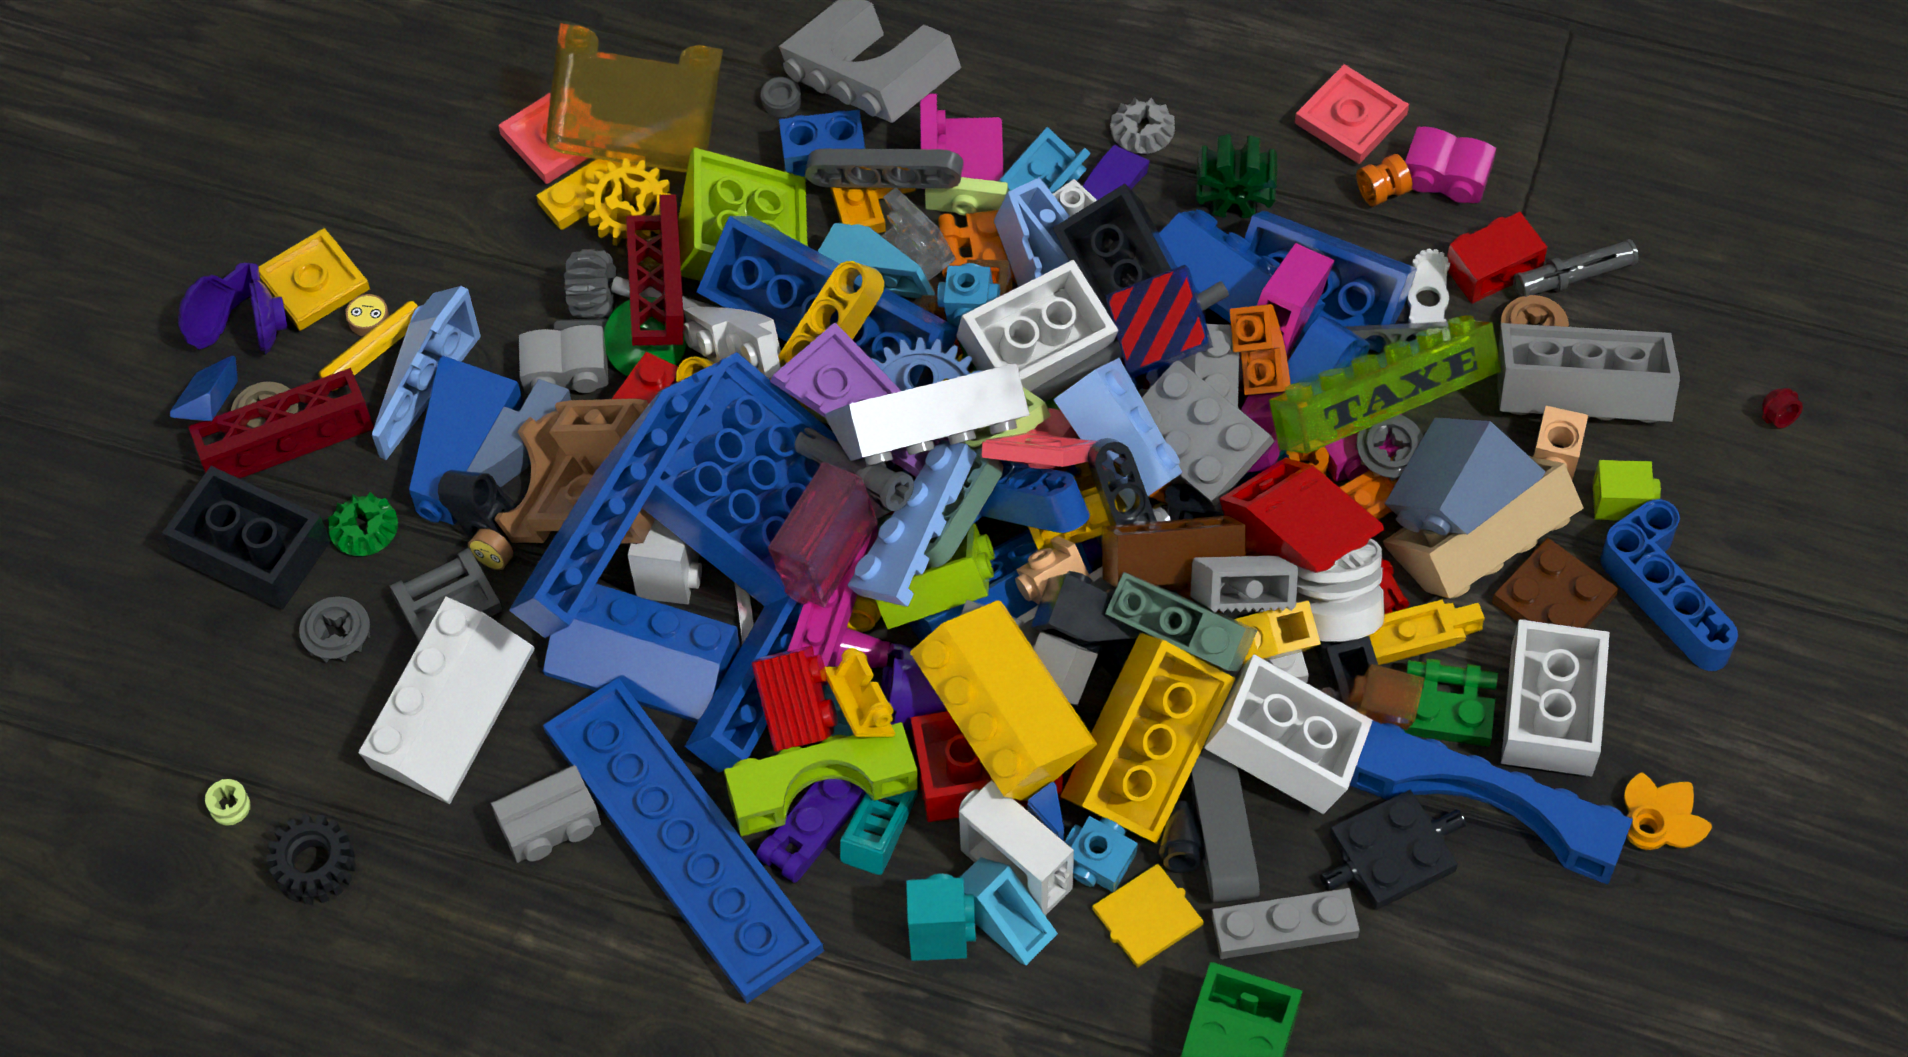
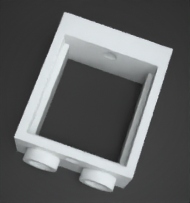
[959,781,1074,916]

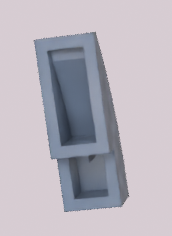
[467,379,571,487]

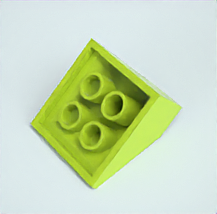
[678,147,807,281]

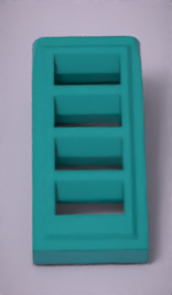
[840,789,918,875]

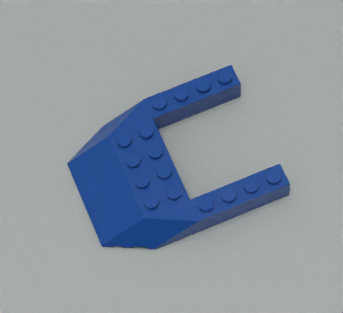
[509,352,844,773]

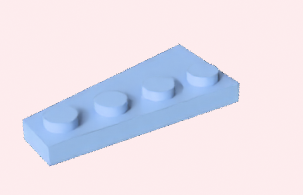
[847,440,977,607]

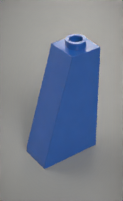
[409,355,523,525]

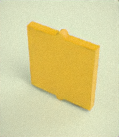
[1092,864,1204,968]

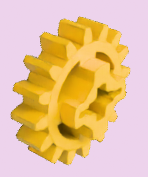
[584,158,670,246]

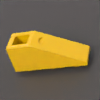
[1186,600,1321,671]

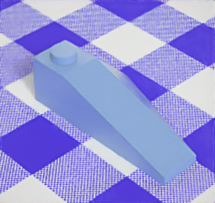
[372,286,481,460]

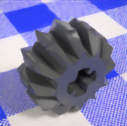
[563,249,618,319]

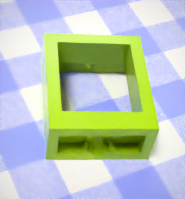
[875,523,995,629]

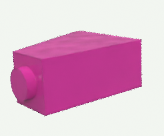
[1239,243,1334,360]

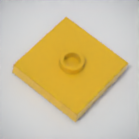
[259,228,370,331]

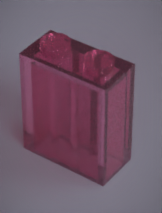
[768,461,878,608]

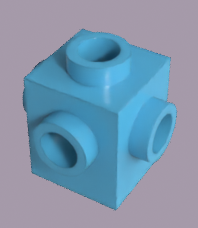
[937,263,1000,328]
[1065,816,1138,892]

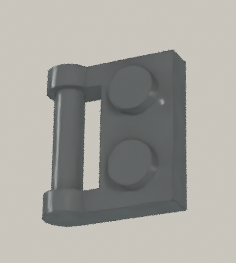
[389,548,503,643]

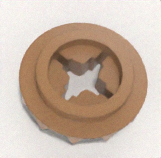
[1501,295,1569,327]

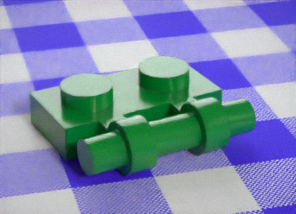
[1400,658,1498,747]

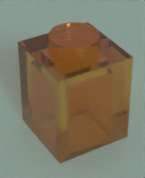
[1350,664,1425,730]

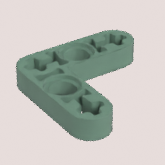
[874,448,1004,568]

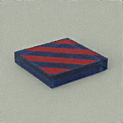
[1105,265,1213,377]

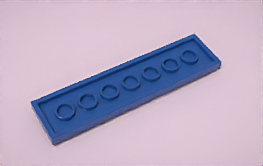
[543,677,824,1003]

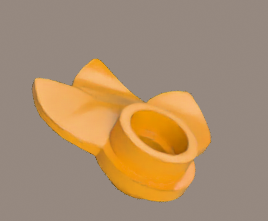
[1624,772,1712,850]

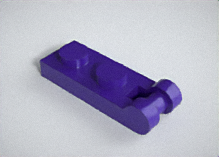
[756,779,866,883]

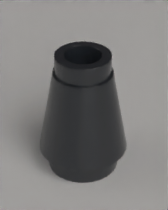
[1159,801,1205,873]

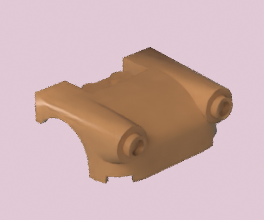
[494,399,655,543]

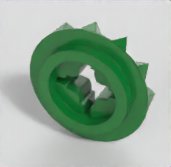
[328,492,398,556]

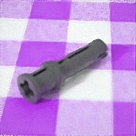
[795,427,914,511]

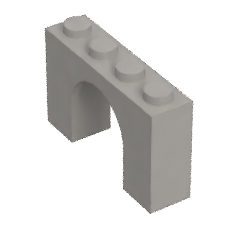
[779,0,961,123]

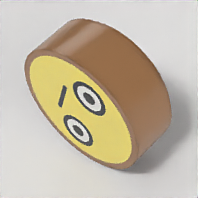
[346,294,390,336]
[468,529,513,570]

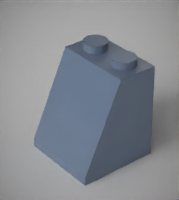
[1384,417,1546,536]

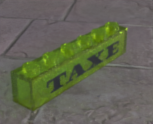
[1269,315,1501,453]

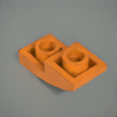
[1230,304,1291,395]

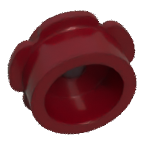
[1762,388,1803,428]

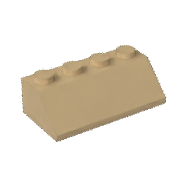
[1383,456,1584,599]

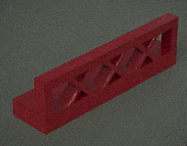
[626,194,684,346]
[188,368,374,479]

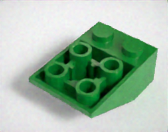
[1181,962,1302,1057]

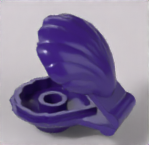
[178,263,287,355]

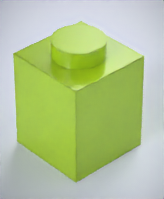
[1592,460,1661,520]

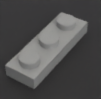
[1212,888,1360,959]

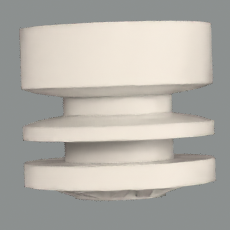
[1296,539,1385,641]

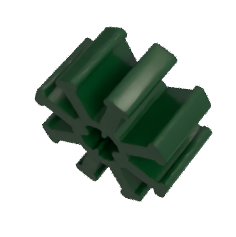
[1196,134,1278,219]

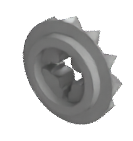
[1111,97,1175,154]

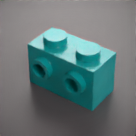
[906,874,976,961]

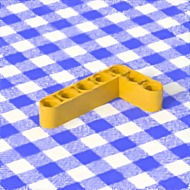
[676,261,884,410]

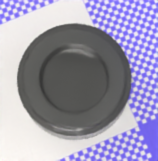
[761,77,801,117]

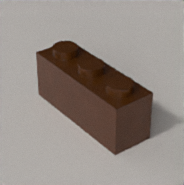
[1102,516,1245,590]

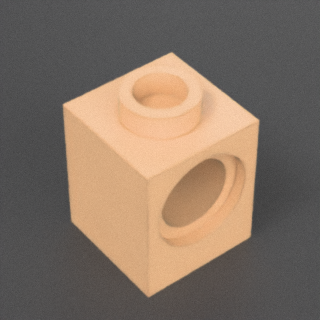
[1533,406,1588,480]

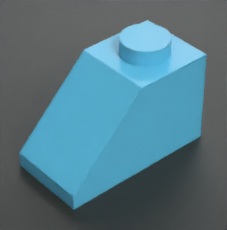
[960,857,1058,965]

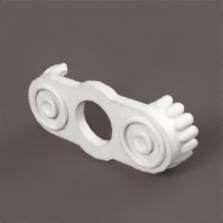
[1407,249,1450,340]

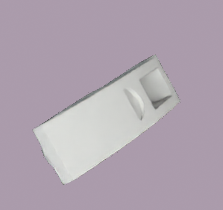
[683,307,781,378]

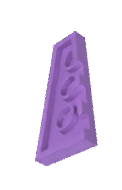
[770,323,949,477]

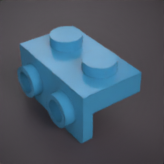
[998,127,1091,194]

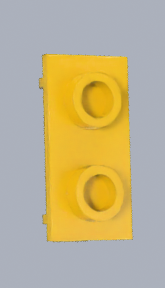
[825,648,896,737]

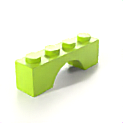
[724,722,918,837]

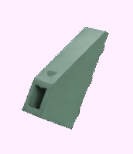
[1105,572,1258,672]

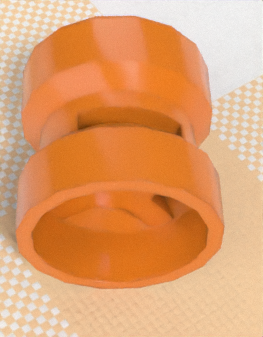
[1356,154,1412,207]

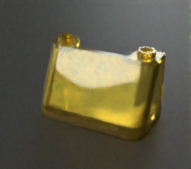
[546,23,723,172]

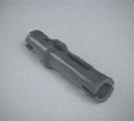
[1513,239,1639,297]

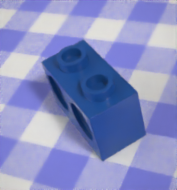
[779,110,865,180]

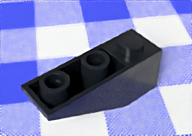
[1030,571,1154,645]

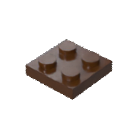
[1492,538,1619,629]

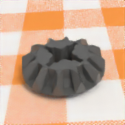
[1355,413,1424,481]
[299,596,371,663]

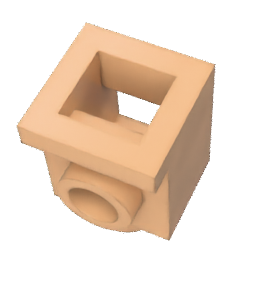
[1015,536,1090,604]

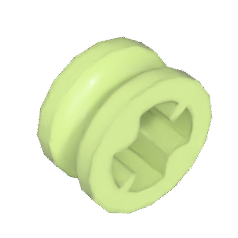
[205,779,250,825]

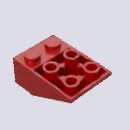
[1219,457,1384,573]

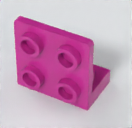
[920,94,1003,189]

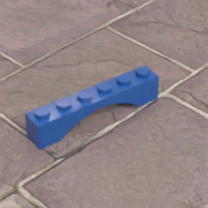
[1349,721,1633,885]

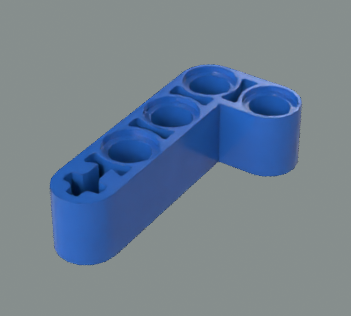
[1254,317,1370,475]
[972,459,1090,533]
[1600,499,1738,671]

